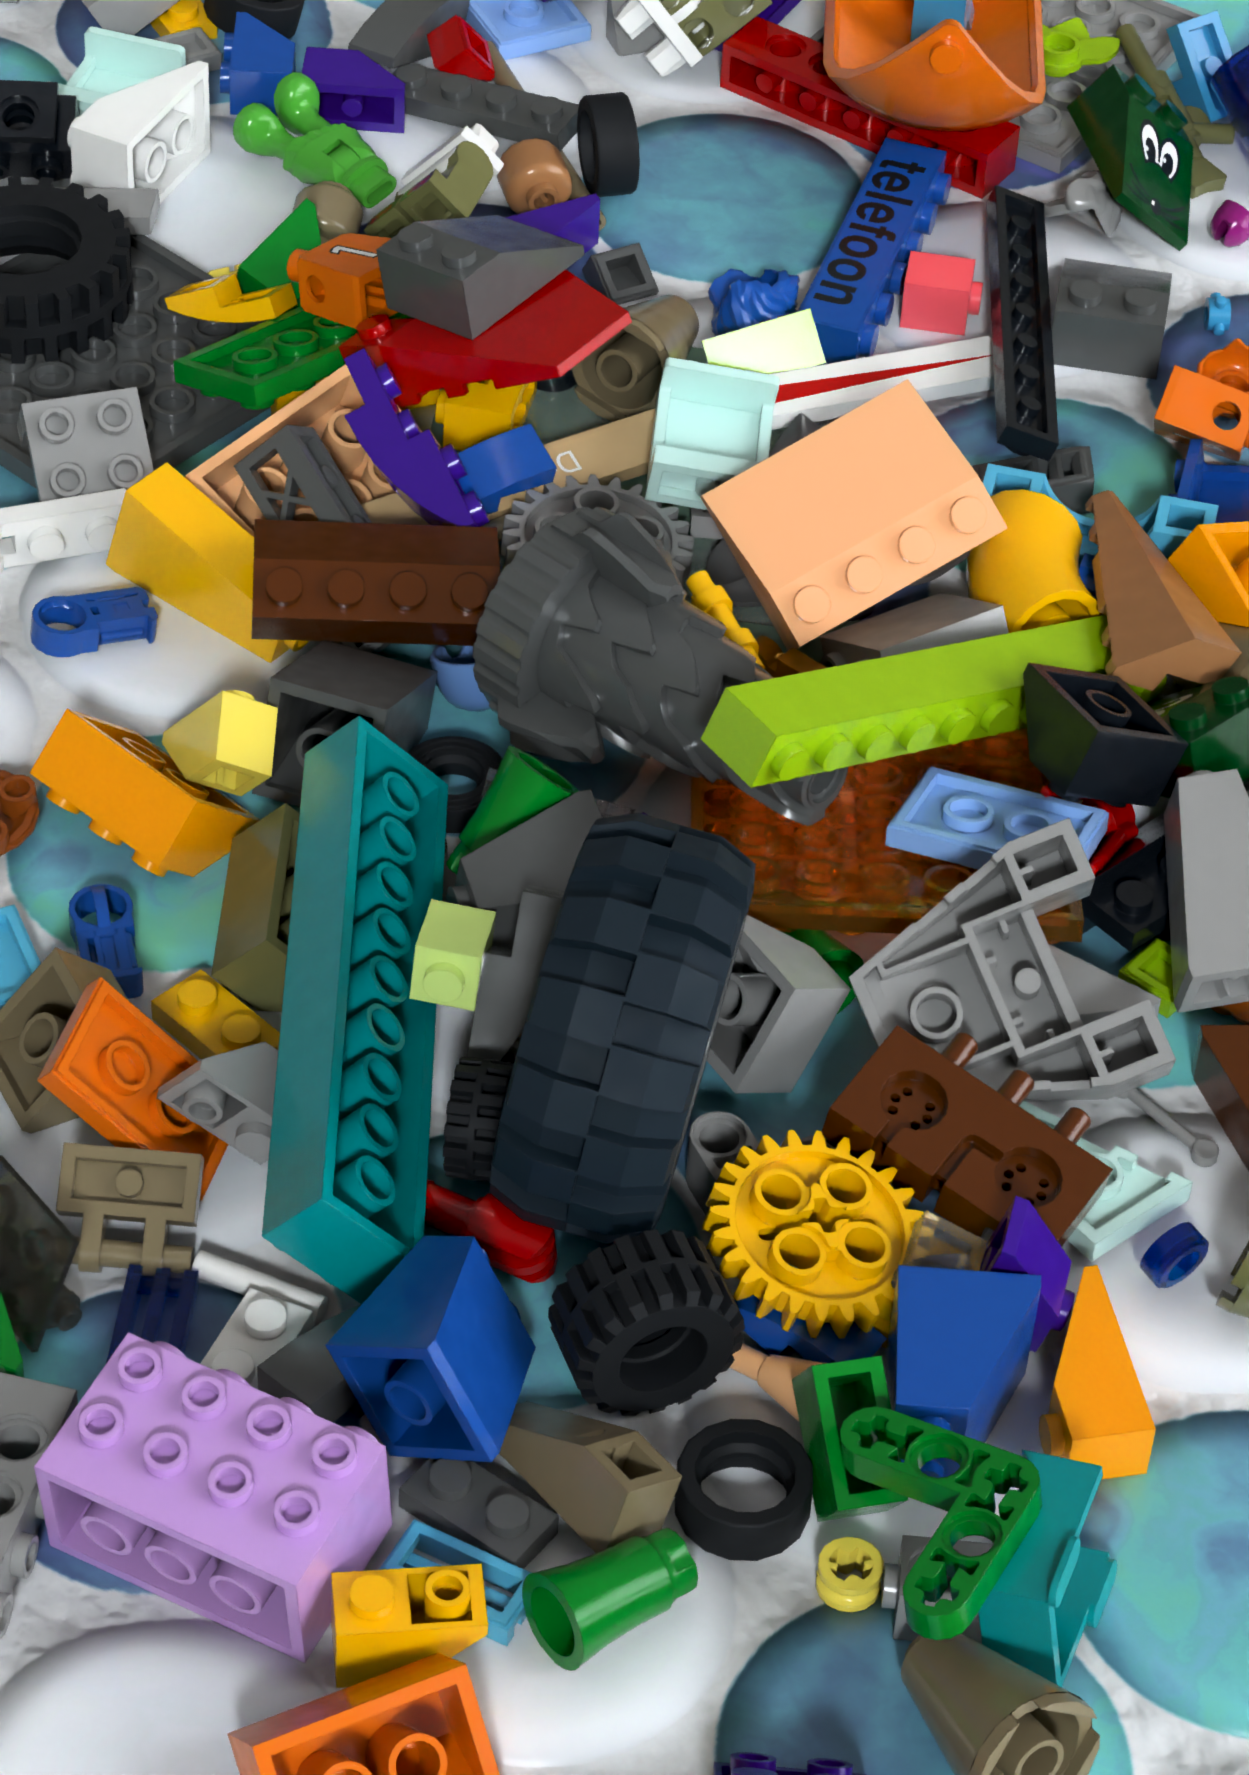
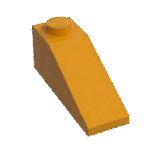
[1039,1265,1156,1480]

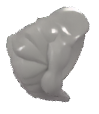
[1044,170,1123,237]

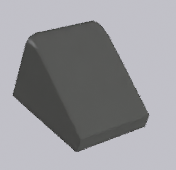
[582,243,659,305]

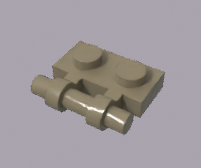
[52,1142,204,1278]

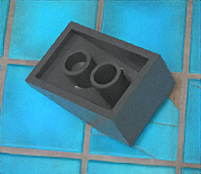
[376,215,585,340]
[1052,258,1172,379]

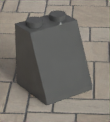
[252,640,438,807]
[447,789,602,949]

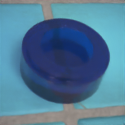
[1140,1222,1209,1288]

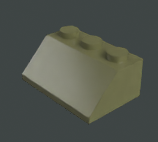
[211,803,300,1012]

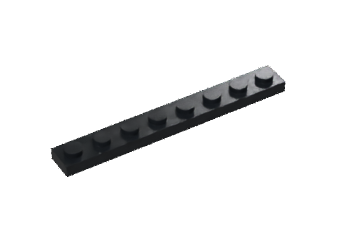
[986,185,1059,462]

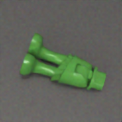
[233,72,397,208]

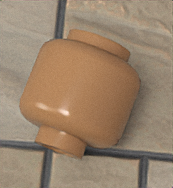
[497,138,572,214]

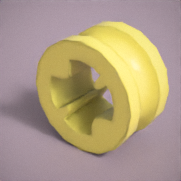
[815,1537,884,1613]

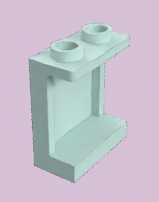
[47,26,186,116]
[644,357,780,510]

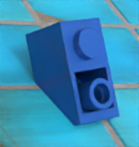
[220,12,296,116]

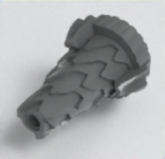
[473,506,848,826]

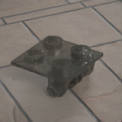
[0,1155,82,1353]

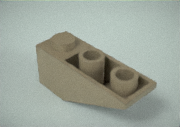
[499,1401,682,1553]

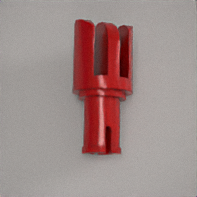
[425,1179,558,1283]

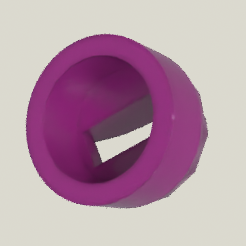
[1210,200,1249,247]

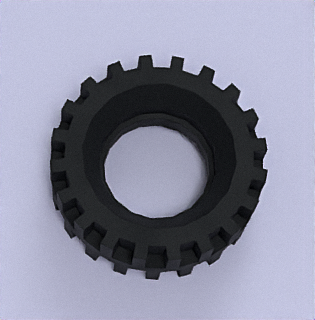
[0,176,133,364]

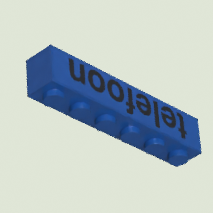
[797,138,952,364]

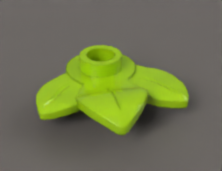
[1042,17,1120,77]

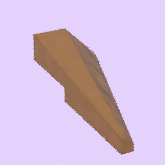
[1085,490,1242,691]

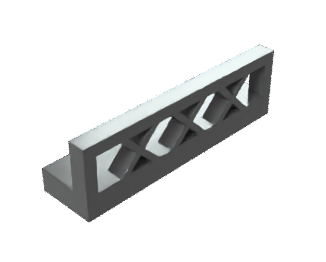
[234,425,391,655]

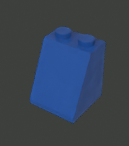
[325,1236,536,1462]
[885,1265,1042,1478]

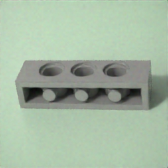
[0,1372,78,1639]

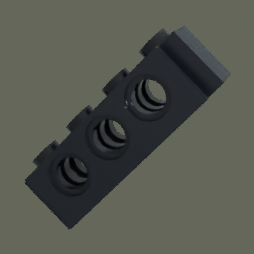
[0,80,79,181]

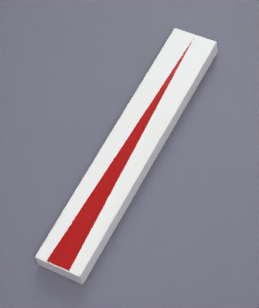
[769,335,994,430]

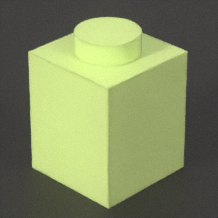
[409,899,496,1011]

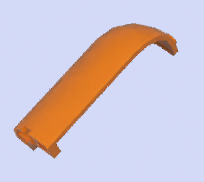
[823,0,1046,132]

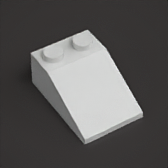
[67,60,211,204]

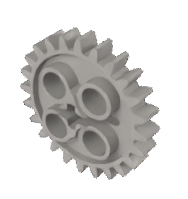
[500,474,694,587]

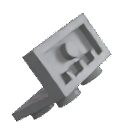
[17,387,154,502]

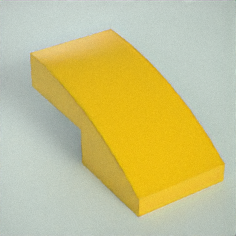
[164,273,298,323]

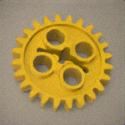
[702,1130,930,1339]

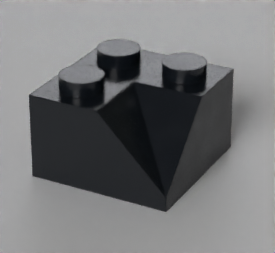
[1023,663,1189,808]

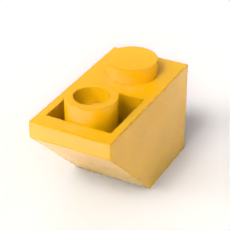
[331,1563,488,1688]

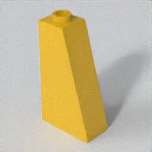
[106,462,309,663]

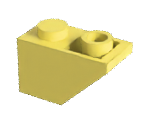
[162,690,278,796]

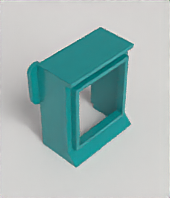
[978,1449,1117,1687]

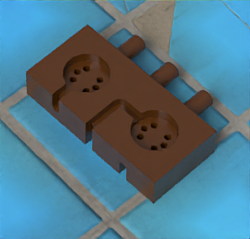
[822,1025,1113,1247]

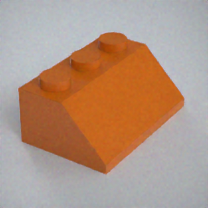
[227,1653,500,1775]

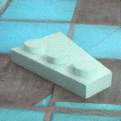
[1019,1101,1193,1262]

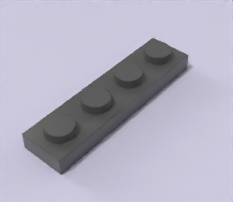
[392,63,579,151]

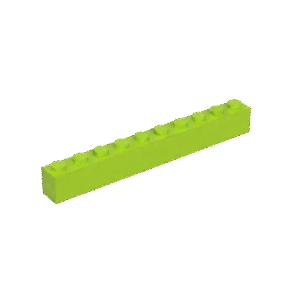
[701,615,1167,788]

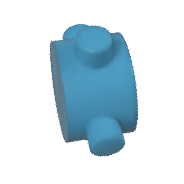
[1204,292,1231,336]

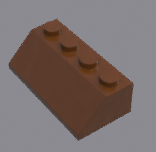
[251,519,500,646]

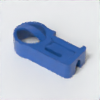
[30,587,158,657]
[69,884,144,999]

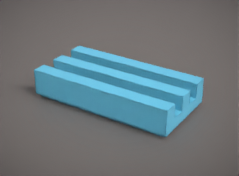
[379,1519,531,1646]

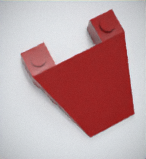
[338,270,632,407]

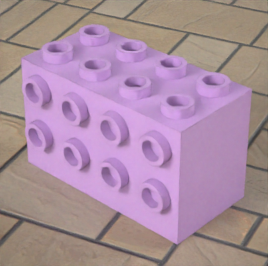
[34,1332,393,1663]

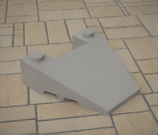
[848,818,1176,1100]

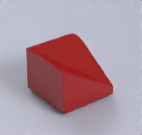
[427,15,495,81]

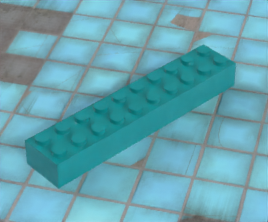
[262,716,448,1304]

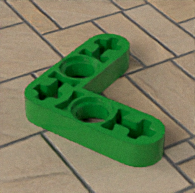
[840,1406,1042,1640]

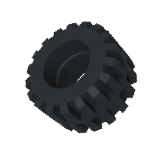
[548,1229,745,1416]

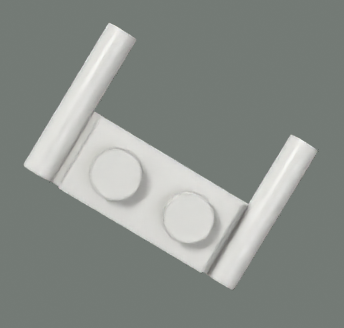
[191,1250,329,1389]

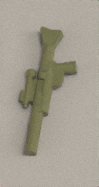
[1116,24,1235,199]

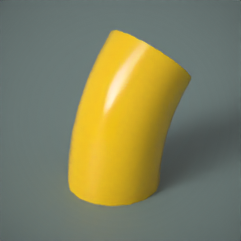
[966,489,1102,633]

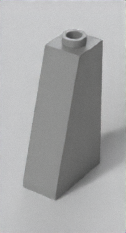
[1164,769,1249,1013]

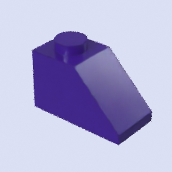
[301,47,405,133]
[971,1196,1075,1352]

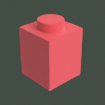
[899,251,983,336]

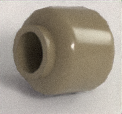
[292,181,363,244]

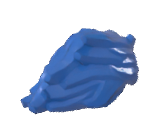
[708,269,800,336]

